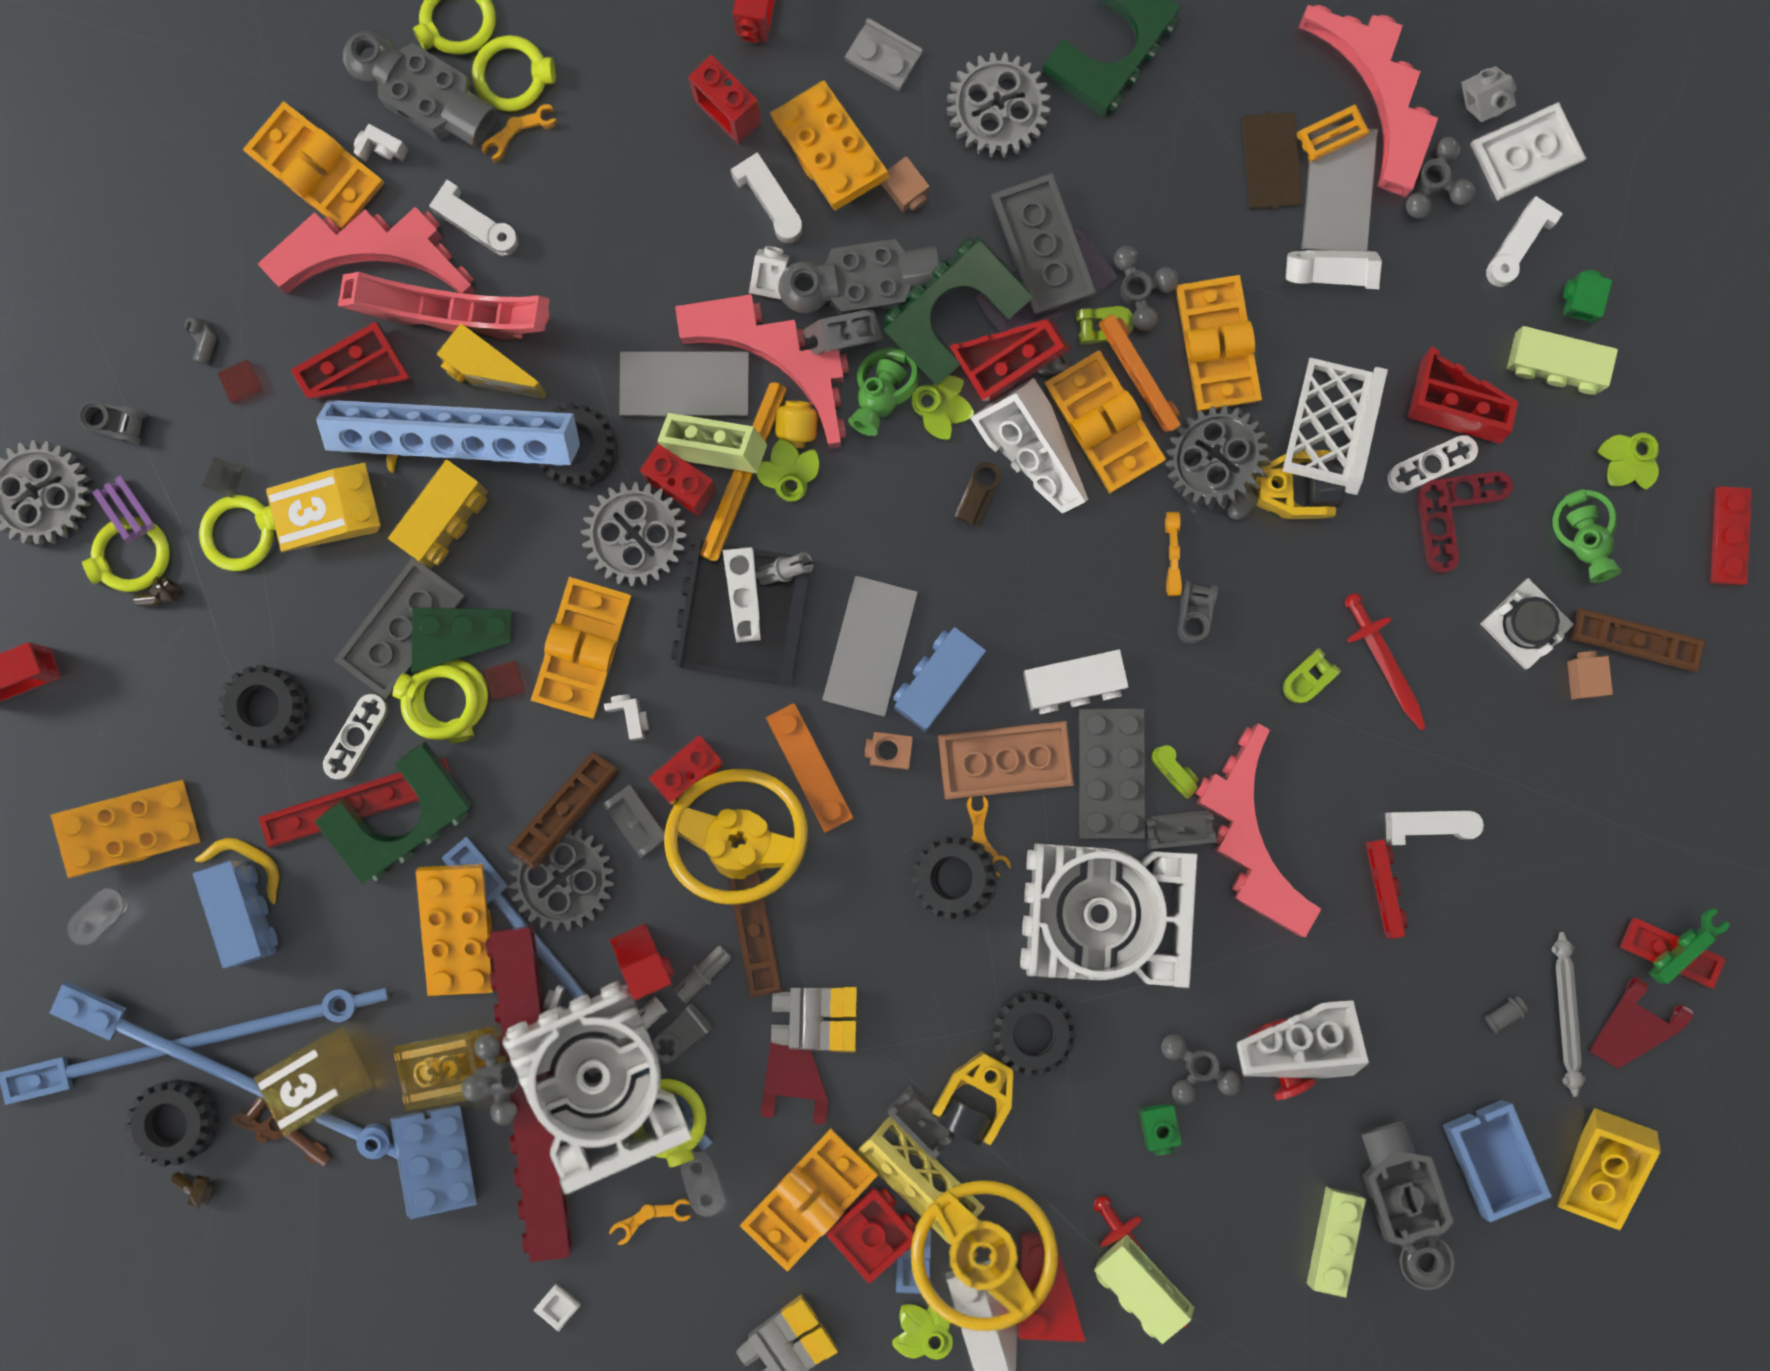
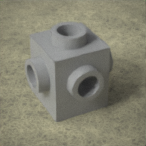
[1461,66,1516,122]

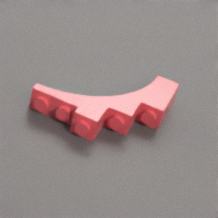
[1299,5,1438,197]
[258,207,476,295]
[338,272,550,341]
[675,294,849,449]
[1195,723,1321,937]

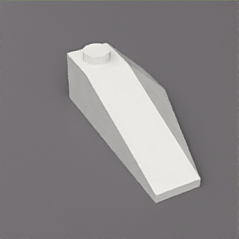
[971,378,1088,513]
[1237,1000,1369,1078]
[946,1260,1017,1371]

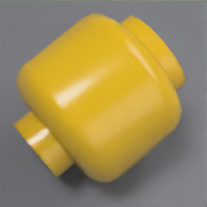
[775,400,818,448]

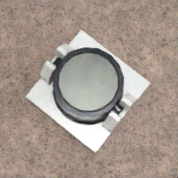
[1480,578,1574,670]

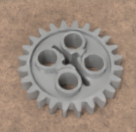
[947,52,1050,158]
[0,440,92,546]
[581,481,687,587]

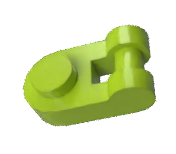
[1075,306,1134,345]
[1283,648,1341,704]
[1151,745,1199,799]

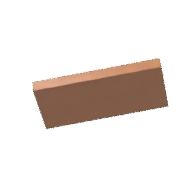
[938,721,1074,800]

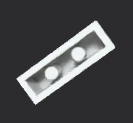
[1023,649,1129,715]

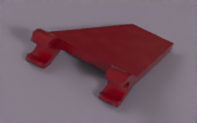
[1589,977,1694,1069]
[761,1040,828,1124]

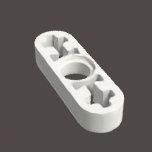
[1388,435,1478,493]
[323,694,389,780]

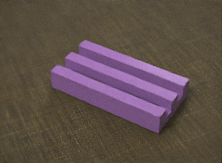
[92,475,155,544]

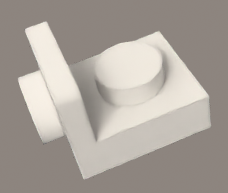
[354,124,409,162]
[749,246,790,299]

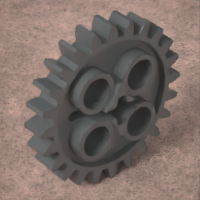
[1166,405,1271,510]
[508,829,615,932]

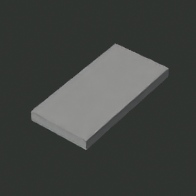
[1301,123,1377,251]
[620,352,749,417]
[822,576,918,717]

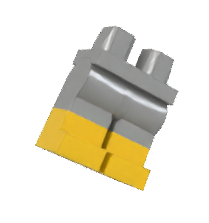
[771,987,857,1053]
[736,1294,838,1371]

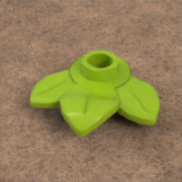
[911,375,974,440]
[1598,433,1659,490]
[756,439,819,501]
[892,1304,953,1360]

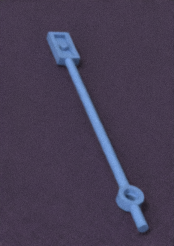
[442,837,713,1151]
[50,981,397,1159]
[0,988,389,1105]

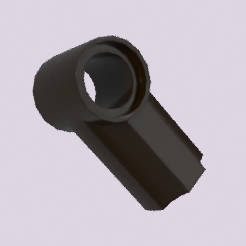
[954,462,1001,527]

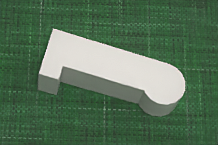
[731,152,802,244]
[429,180,518,256]
[1486,196,1563,287]
[1286,250,1382,290]
[723,547,761,643]
[1385,811,1484,845]

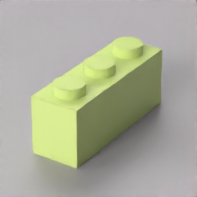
[1507,326,1618,395]
[657,413,767,473]
[1307,1186,1366,1297]
[1094,1235,1195,1344]

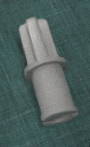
[756,552,814,585]
[673,946,731,1004]

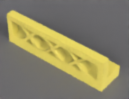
[856,1116,985,1245]

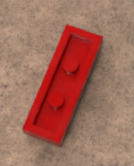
[1710,486,1752,586]
[1365,839,1408,939]
[1619,918,1726,989]

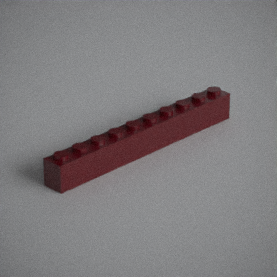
[486,925,573,1262]

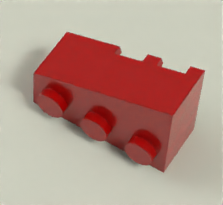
[949,319,1071,402]
[290,322,413,400]
[1407,346,1518,444]
[609,924,675,1000]
[1017,1232,1086,1342]

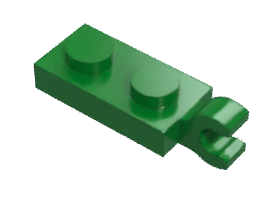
[1649,908,1730,984]

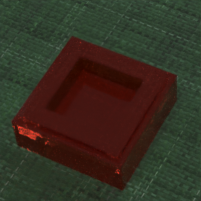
[217,360,262,404]
[483,660,525,701]

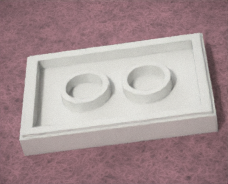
[1470,102,1586,201]

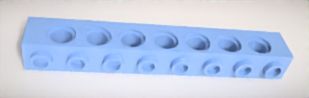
[316,400,580,465]

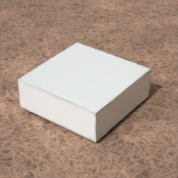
[534,1283,581,1332]

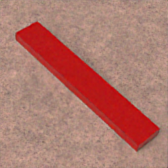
[258,758,452,848]

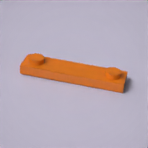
[1098,314,1181,432]
[765,703,853,833]

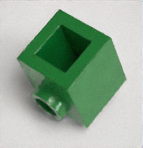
[1563,270,1612,324]
[1138,1103,1182,1155]

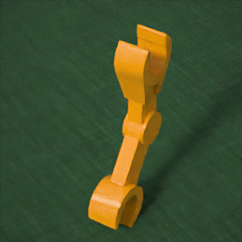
[482,104,557,163]
[1165,512,1182,596]
[967,796,1011,877]
[609,1198,691,1245]

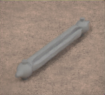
[1552,932,1586,1097]

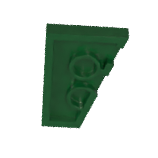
[411,607,511,673]

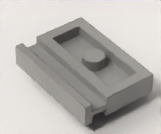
[845,18,923,92]

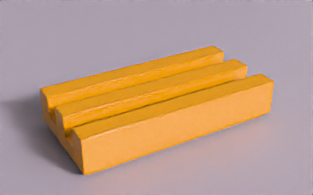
[1296,104,1370,163]

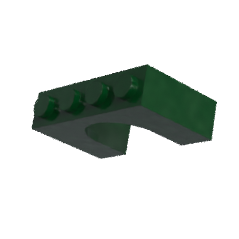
[1042,0,1181,117]
[883,235,1033,385]
[314,741,472,884]

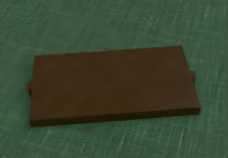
[1241,111,1302,211]

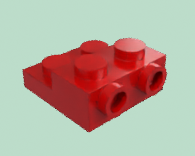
[825,1186,917,1284]

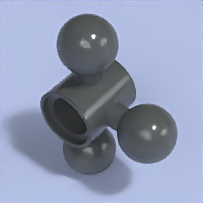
[1406,136,1475,218]
[1114,245,1180,332]
[462,1034,518,1125]
[1161,1034,1243,1106]

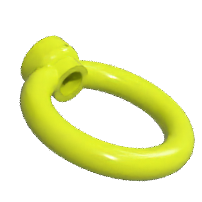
[412,0,496,55]
[472,35,556,111]
[199,495,276,571]
[82,516,170,592]
[414,659,488,744]
[392,664,479,740]
[632,1079,706,1168]

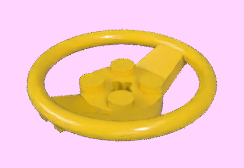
[664,769,808,904]
[911,1181,1058,1331]

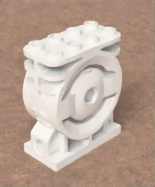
[1020,844,1197,988]
[503,981,691,1194]

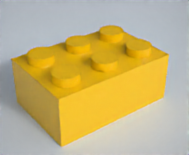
[388,459,488,569]

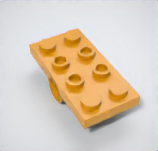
[770,80,890,211]
[243,101,384,230]
[1175,275,1262,413]
[1044,350,1166,494]
[531,577,632,719]
[50,780,200,879]
[416,864,493,996]
[740,1128,878,1272]

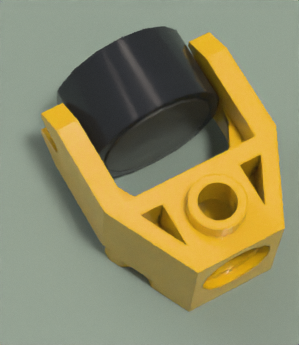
[1256,450,1343,519]
[932,1051,1013,1145]

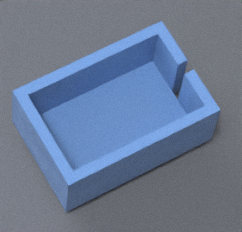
[893,627,986,732]
[193,861,278,968]
[1443,1100,1552,1222]
[390,1104,477,1219]

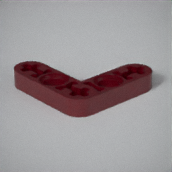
[1417,471,1513,574]

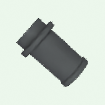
[1485,996,1529,1035]

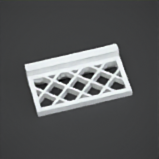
[1282,358,1388,495]

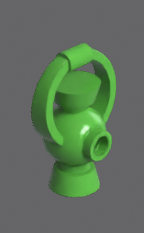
[848,347,919,436]
[1553,489,1622,583]

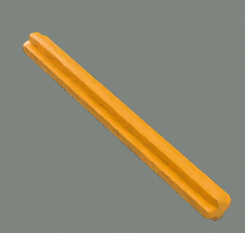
[700,382,787,561]

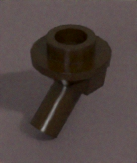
[134,577,180,607]
[170,1172,214,1209]

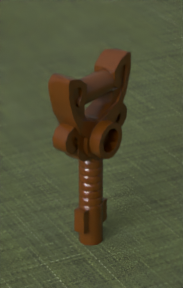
[231,1079,332,1167]

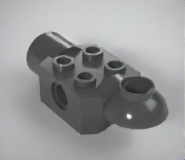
[343,30,497,147]
[778,239,939,315]
[1361,1121,1455,1290]

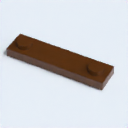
[1569,608,1706,672]
[508,751,619,870]
[728,869,783,998]

